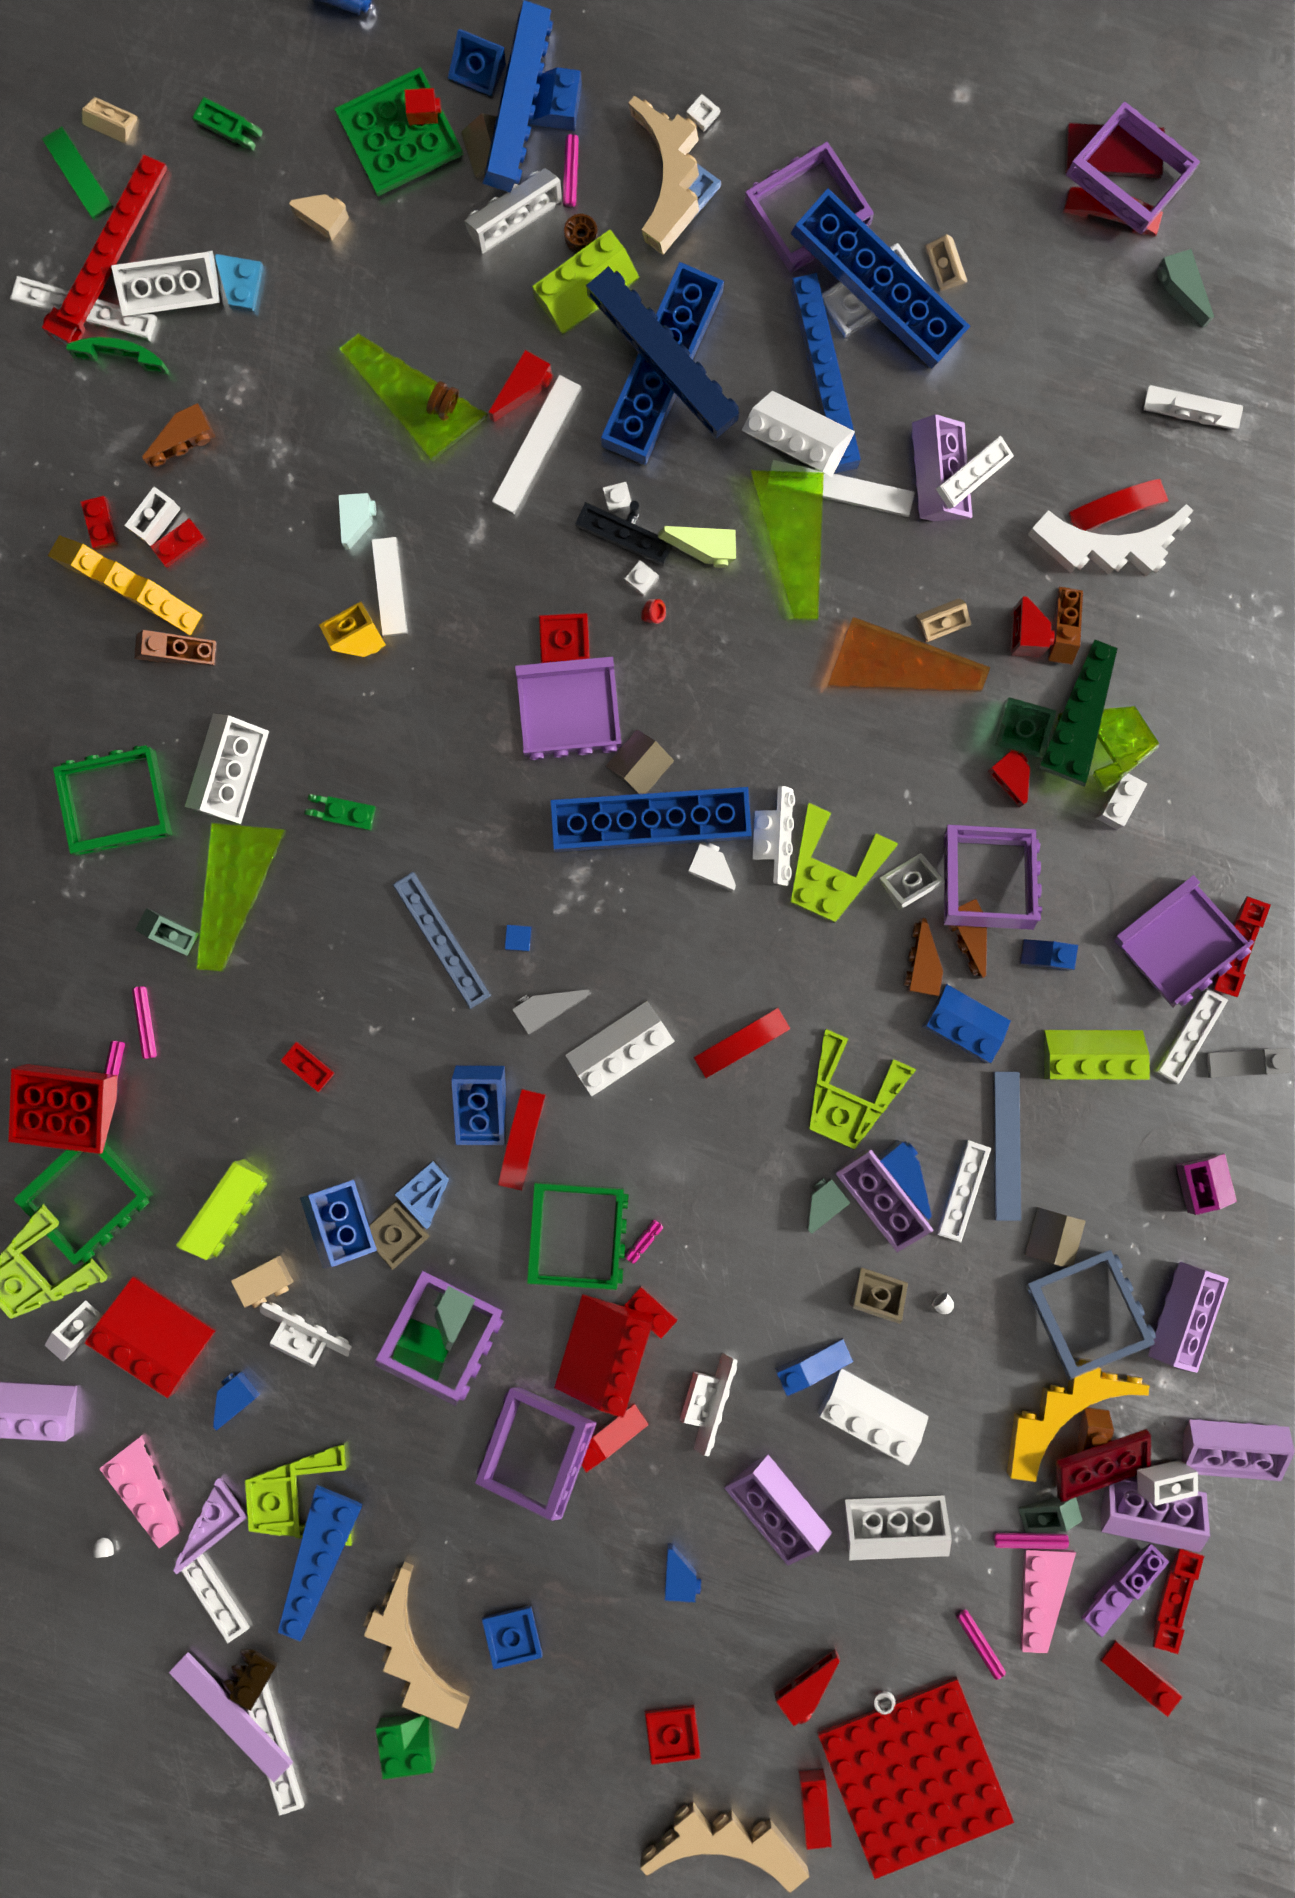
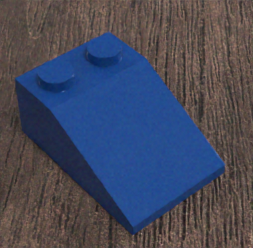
[451,1066,506,1145]
[876,1140,932,1220]

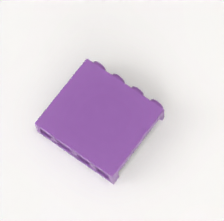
[515,657,621,760]
[1114,875,1254,1008]

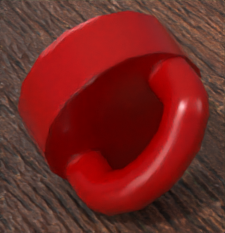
[641,599,666,624]

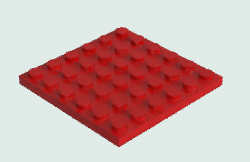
[817,1677,1015,1879]

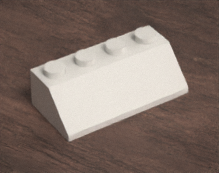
[464,168,562,254]
[111,251,219,316]
[742,391,855,477]
[185,713,269,824]
[566,1001,675,1096]
[817,1369,929,1466]
[845,1495,952,1560]

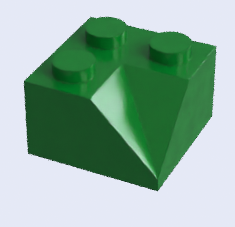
[376,1713,436,1780]

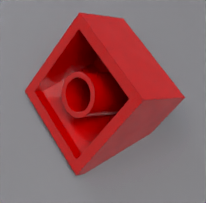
[1011,596,1055,657]

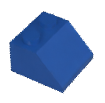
[528,67,582,131]

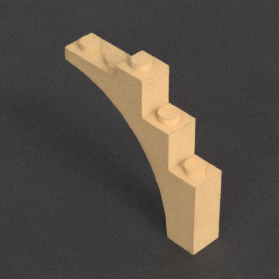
[628,96,699,255]
[363,1562,469,1729]
[640,1802,809,1893]

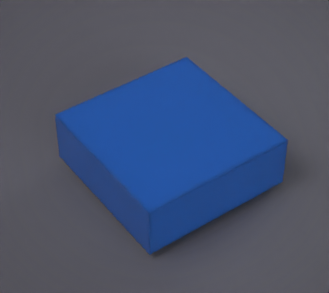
[505,925,532,952]

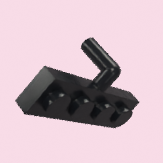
[575,501,673,566]

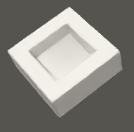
[686,94,720,131]
[603,482,632,513]
[625,561,659,596]

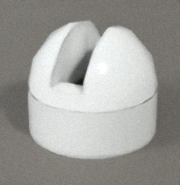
[932,1292,954,1314]
[93,1538,114,1558]
[874,1691,895,1714]

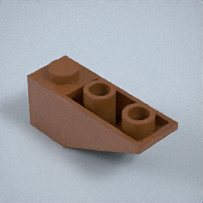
[142,403,215,467]
[1048,586,1083,665]
[134,630,216,665]
[947,899,987,979]
[904,918,943,997]
[1077,1408,1114,1453]

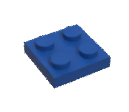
[482,1605,543,1670]

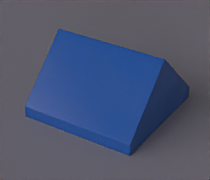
[448,29,506,96]

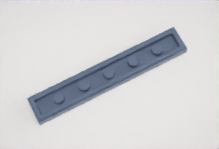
[392,872,491,1009]
[993,1072,1021,1221]

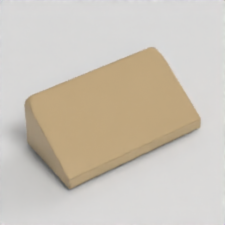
[82,97,137,143]
[925,234,967,291]
[916,598,972,642]

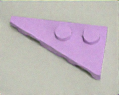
[173,1478,248,1574]

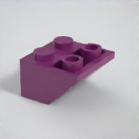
[1176,1153,1237,1215]

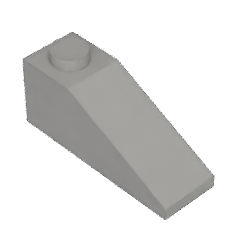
[512,989,591,1035]

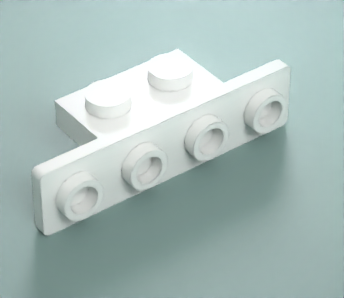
[1143,385,1243,430]
[753,786,795,886]
[260,1302,352,1368]
[680,1353,737,1456]

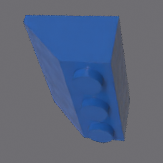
[922,984,1011,1063]
[300,1180,377,1269]

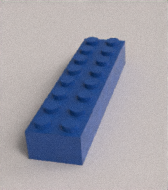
[790,188,970,369]
[601,262,724,466]
[551,787,752,852]

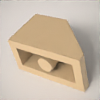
[289,194,349,241]

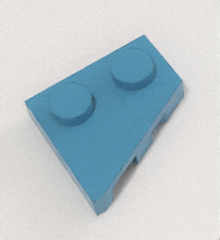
[215,254,263,312]

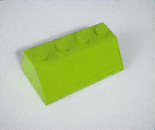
[532,229,639,335]
[1044,1030,1150,1080]
[176,1159,268,1260]

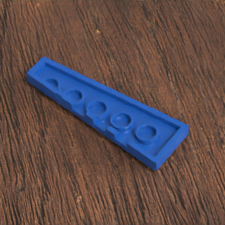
[278,1485,363,1642]

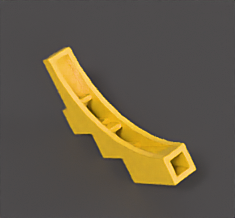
[47,535,202,636]
[1006,1358,1150,1482]

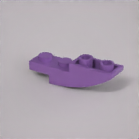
[1081,1543,1169,1637]

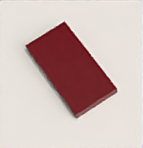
[1065,123,1165,178]
[1056,1429,1151,1502]

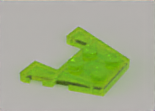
[1058,706,1160,793]

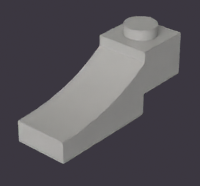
[1206,1048,1292,1078]

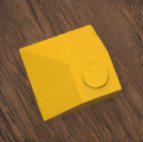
[319,601,386,657]

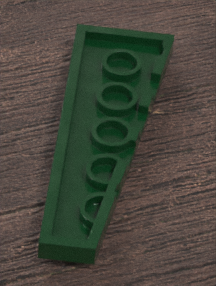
[1039,640,1118,787]

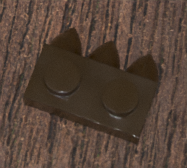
[223,1649,278,1711]

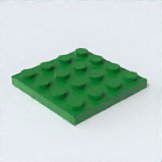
[334,67,464,196]

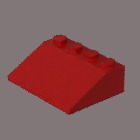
[8,1064,118,1154]
[84,1276,216,1399]
[554,1294,654,1418]

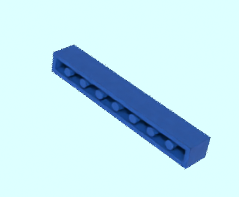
[482,0,553,193]
[791,273,861,474]

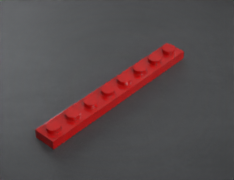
[56,155,167,330]

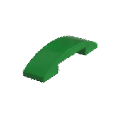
[42,126,113,219]
[66,337,168,374]

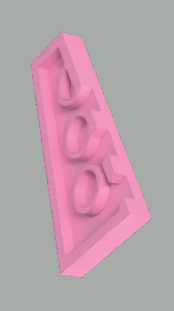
[99,1436,181,1548]
[1021,1549,1076,1653]

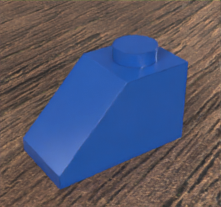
[1020,939,1078,971]
[213,1372,260,1431]
[665,1543,701,1602]

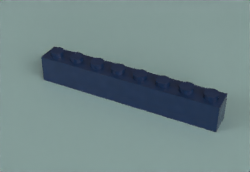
[586,266,739,439]

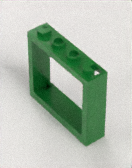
[53,745,173,856]
[13,1142,154,1265]
[527,1182,629,1290]

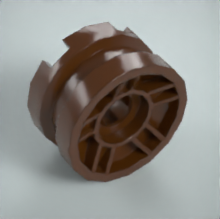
[564,214,598,253]
[426,381,459,421]

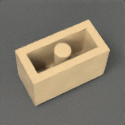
[231,1256,293,1308]

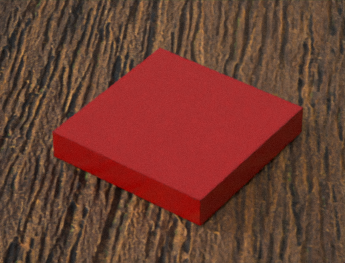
[539,613,590,663]
[645,1705,701,1765]

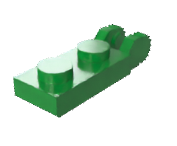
[192,97,263,150]
[304,794,376,831]

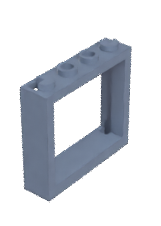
[1026,1250,1156,1380]

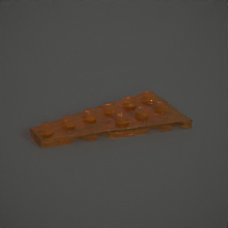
[827,617,991,692]

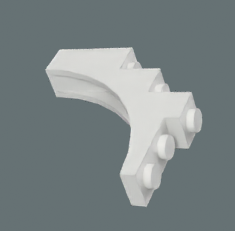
[1028,504,1194,576]

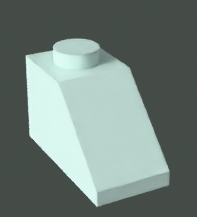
[338,493,376,550]

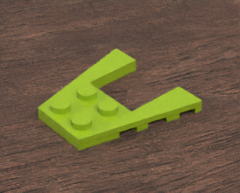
[790,803,898,923]
[808,1029,916,1150]
[0,1204,107,1319]
[245,1443,352,1546]

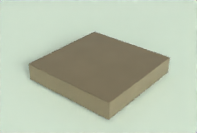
[369,1199,430,1270]

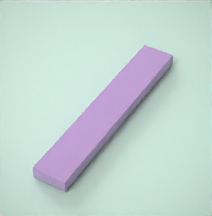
[169,1652,293,1783]

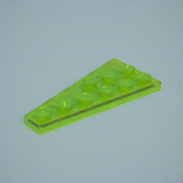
[750,470,824,620]

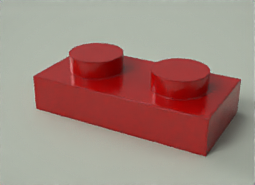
[81,496,118,550]
[150,518,206,568]
[281,1042,335,1092]
[624,1286,678,1339]

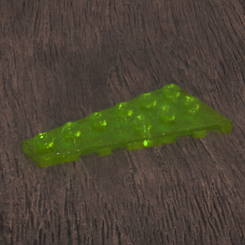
[340,333,488,462]
[197,823,286,972]

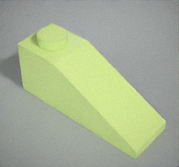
[658,526,736,568]

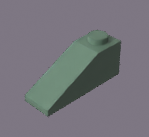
[1157,249,1214,327]

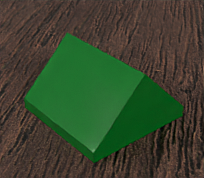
[393,1318,449,1382]

